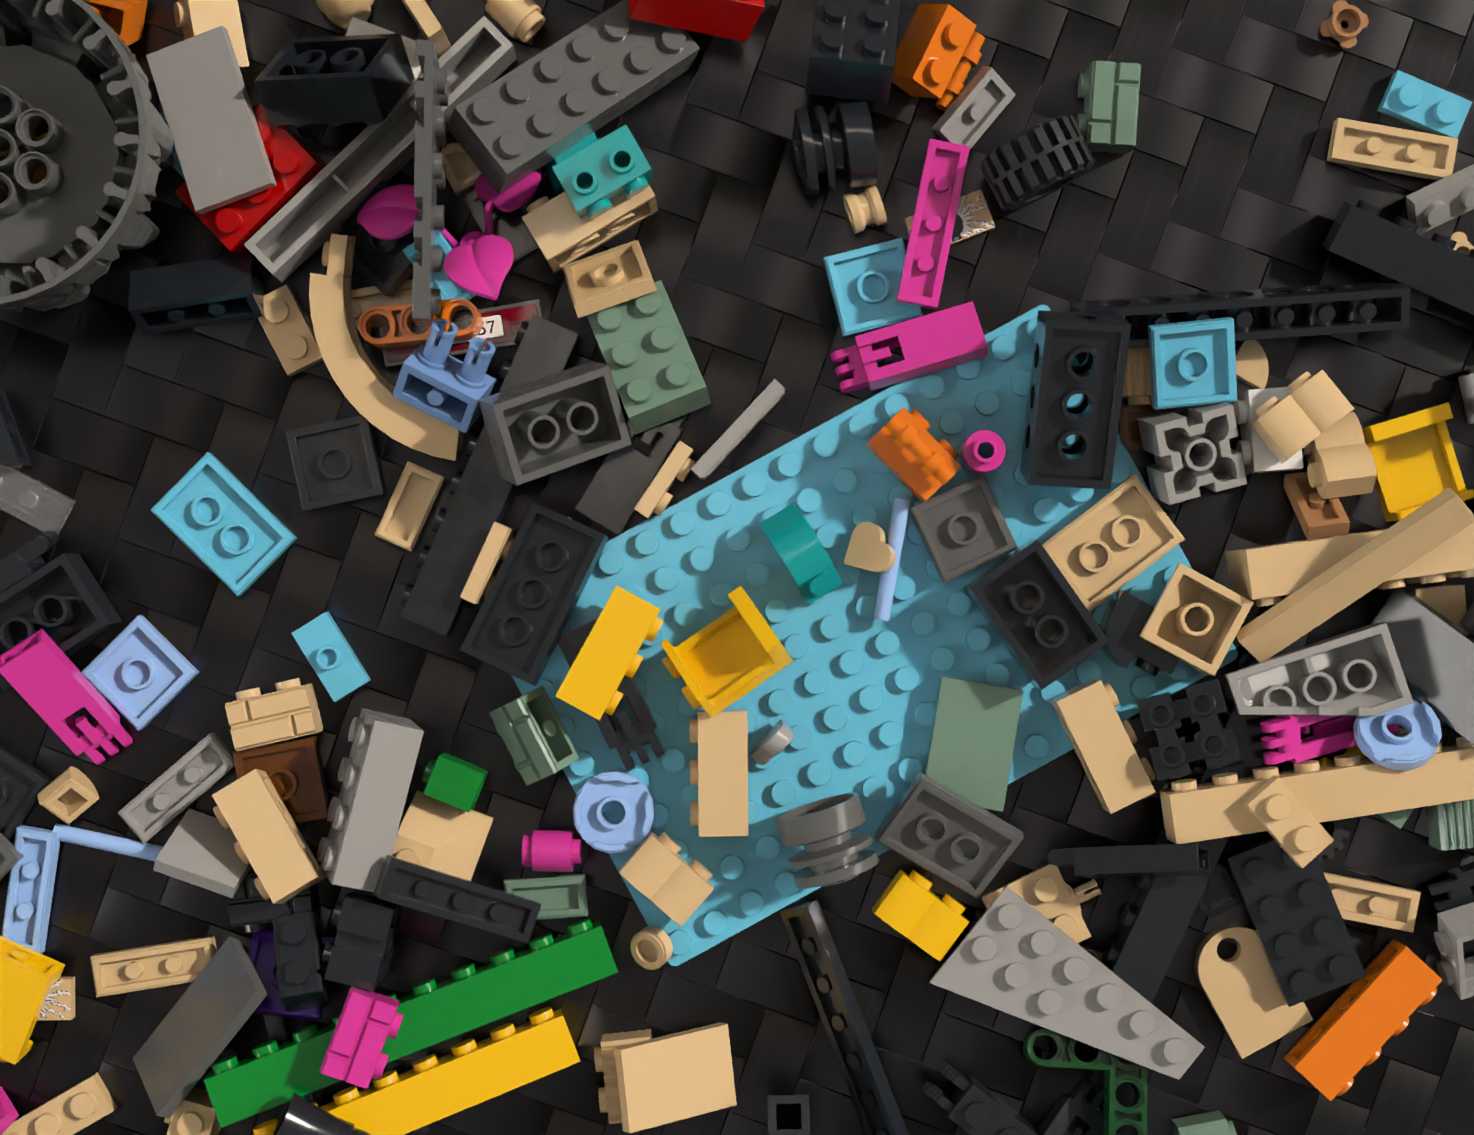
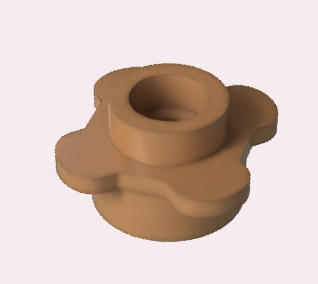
[1320,0,1369,49]

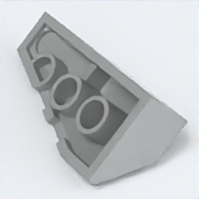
[1225,623,1413,716]

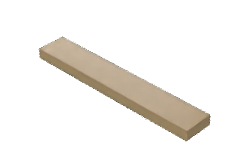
[1236,487,1474,662]

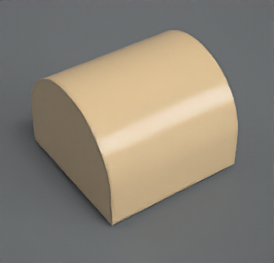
[37,766,100,825]

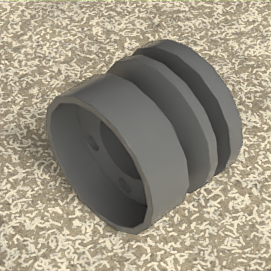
[775,792,880,889]

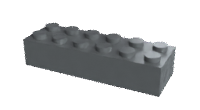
[447,0,700,194]

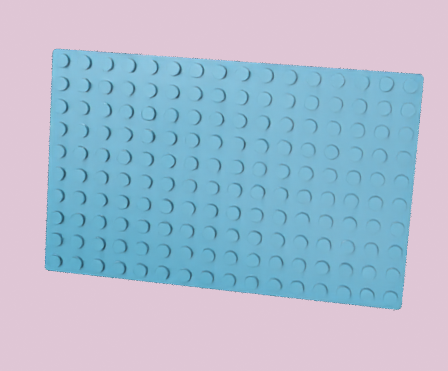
[511,305,1238,966]

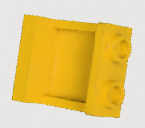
[1362,402,1474,522]
[660,586,793,718]
[0,936,65,1065]

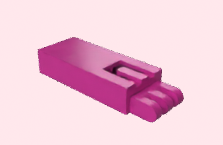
[830,301,988,393]
[0,629,133,765]
[1260,715,1399,765]

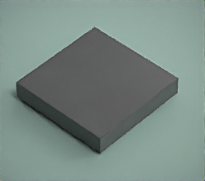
[909,475,1018,583]

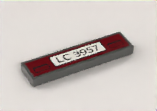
[379,299,543,368]

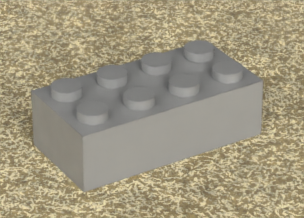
[317,708,424,892]

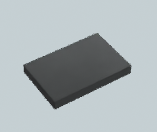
[875,772,1024,899]

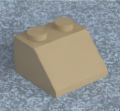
[1139,563,1254,676]

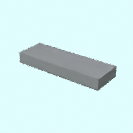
[691,379,785,481]
[118,732,235,843]

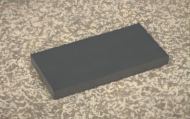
[133,937,268,1118]

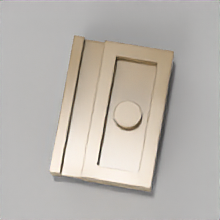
[460,522,516,604]

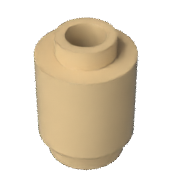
[485,0,546,42]

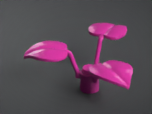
[356,167,543,300]

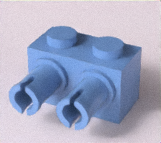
[392,318,496,433]

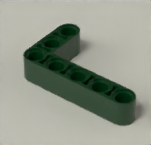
[1022,1029,1147,1135]

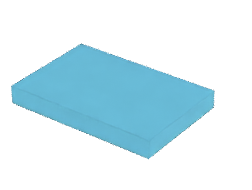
[150,452,297,596]

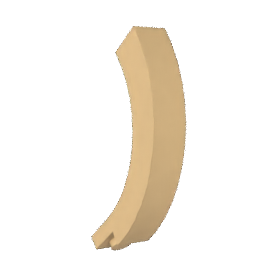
[309,233,465,461]

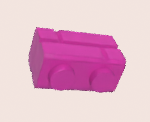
[319,986,404,1088]

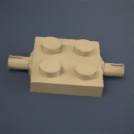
[980,863,1102,943]

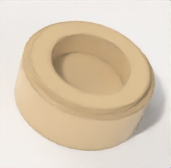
[630,926,673,970]

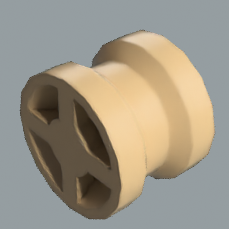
[843,185,887,233]

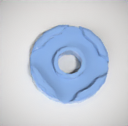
[1353,695,1442,770]
[572,770,655,853]

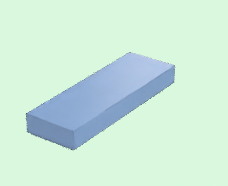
[1,825,60,953]

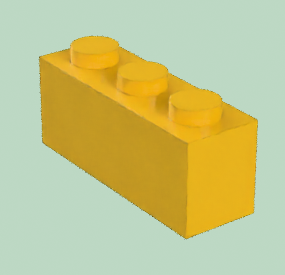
[555,585,664,720]

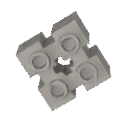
[1137,402,1247,505]

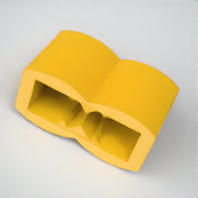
[872,869,969,962]

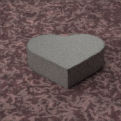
[750,719,793,765]

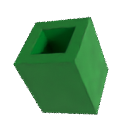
[421,752,489,813]

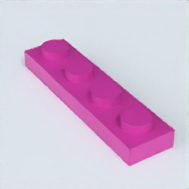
[896,138,970,310]

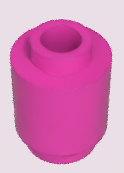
[960,430,1006,474]
[522,830,582,872]

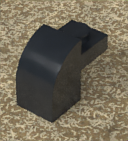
[1099,590,1179,677]

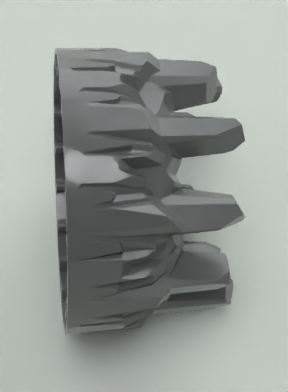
[0,0,175,312]

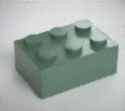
[586,280,711,435]

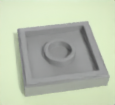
[153,808,252,898]

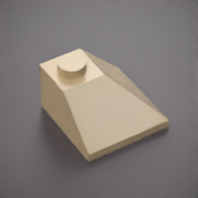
[391,790,494,881]

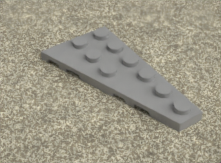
[929,885,1205,1080]

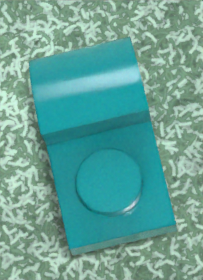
[759,503,843,604]

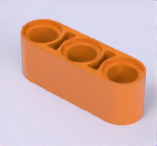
[358,299,483,349]

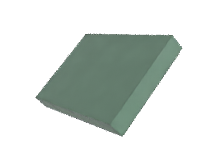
[925,676,1024,812]

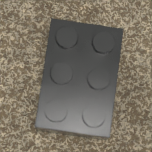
[478,361,632,486]

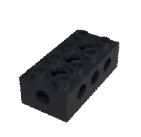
[1020,310,1131,489]

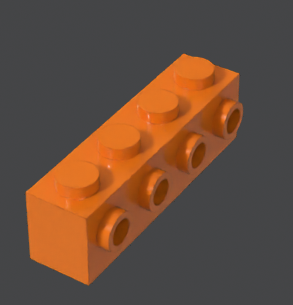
[1284,939,1442,1101]

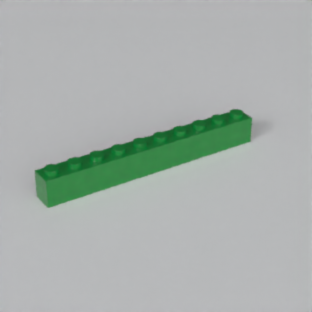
[203,918,618,1128]

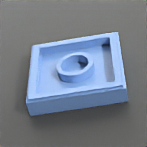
[81,615,199,731]

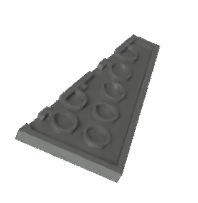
[412,39,449,326]

